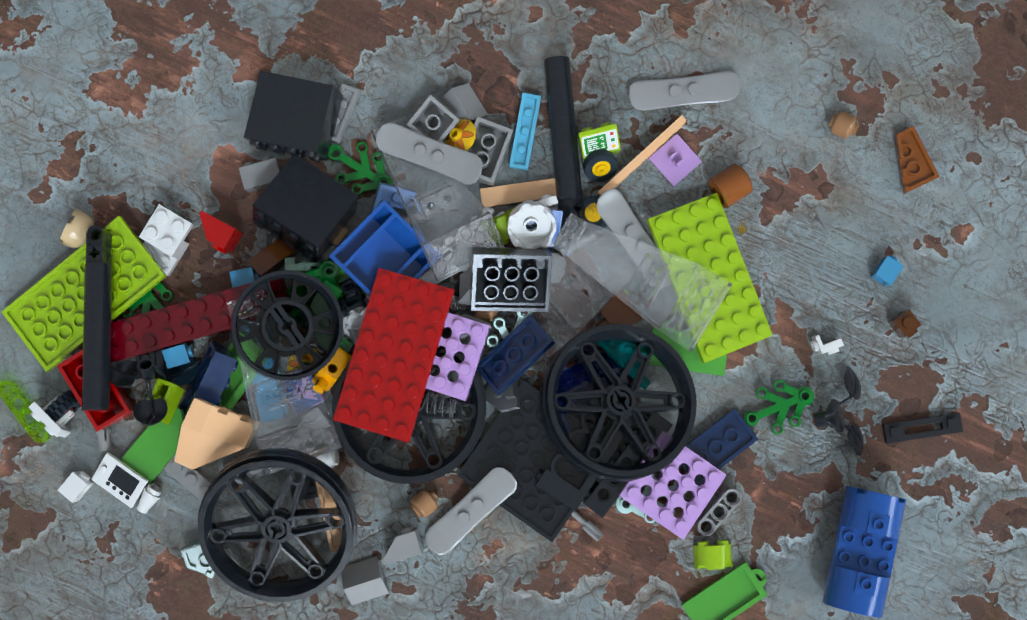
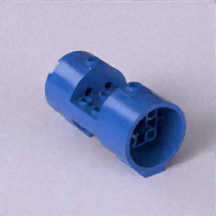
[822,486,907,618]

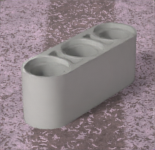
[695,488,741,536]

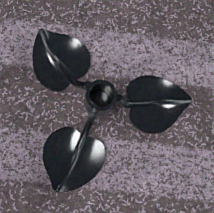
[110,358,200,426]
[814,366,864,456]

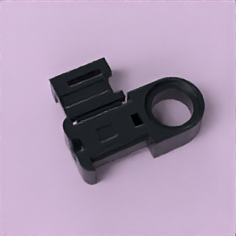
[337,278,367,318]

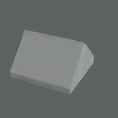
[440,83,488,124]
[341,556,389,605]

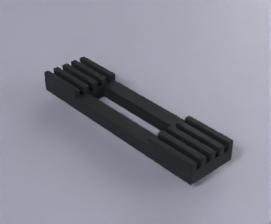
[882,413,963,444]

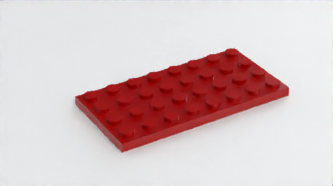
[333,268,455,443]

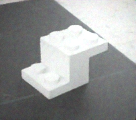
[139,204,194,276]

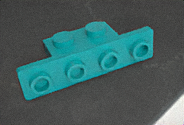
[595,340,651,390]

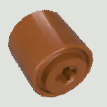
[708,163,753,208]

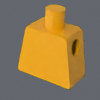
[312,348,352,394]

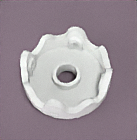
[507,201,556,249]

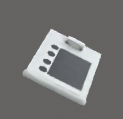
[91,452,148,508]

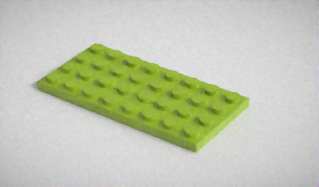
[646,193,773,363]
[2,216,167,372]

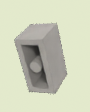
[239,156,281,193]

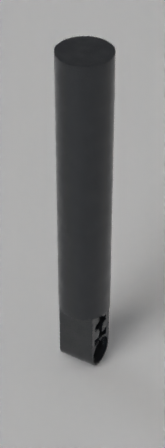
[544,56,586,238]
[82,225,112,411]

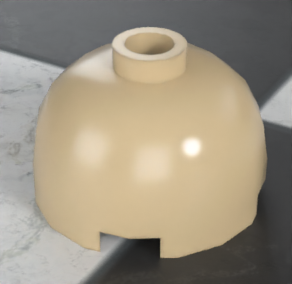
[59,208,94,248]

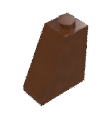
[248,239,300,277]

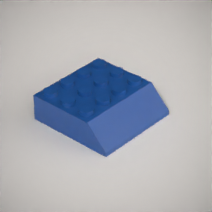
[328,200,440,296]

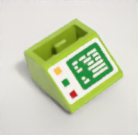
[577,122,621,162]
[141,378,185,425]

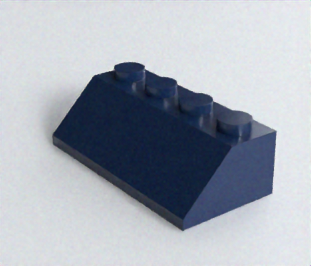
[180,340,238,421]

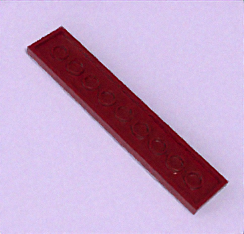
[111,279,293,363]

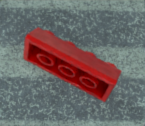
[57,350,134,432]

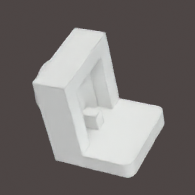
[811,335,844,355]

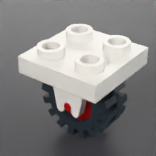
[29,390,81,438]

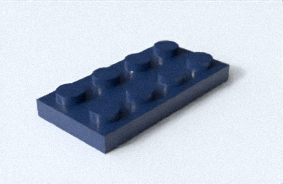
[477,314,556,396]
[681,408,758,485]

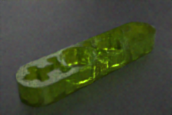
[0,380,51,443]

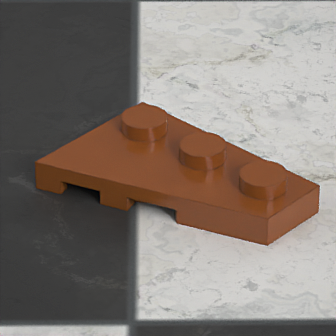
[895,126,940,194]

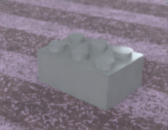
[468,117,513,187]

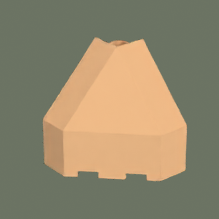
[174,398,260,470]

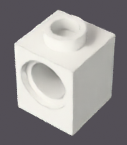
[58,471,93,503]

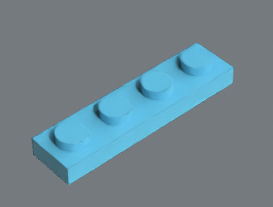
[509,93,541,171]

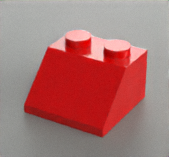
[199,210,243,254]

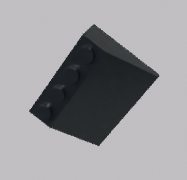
[471,247,552,312]

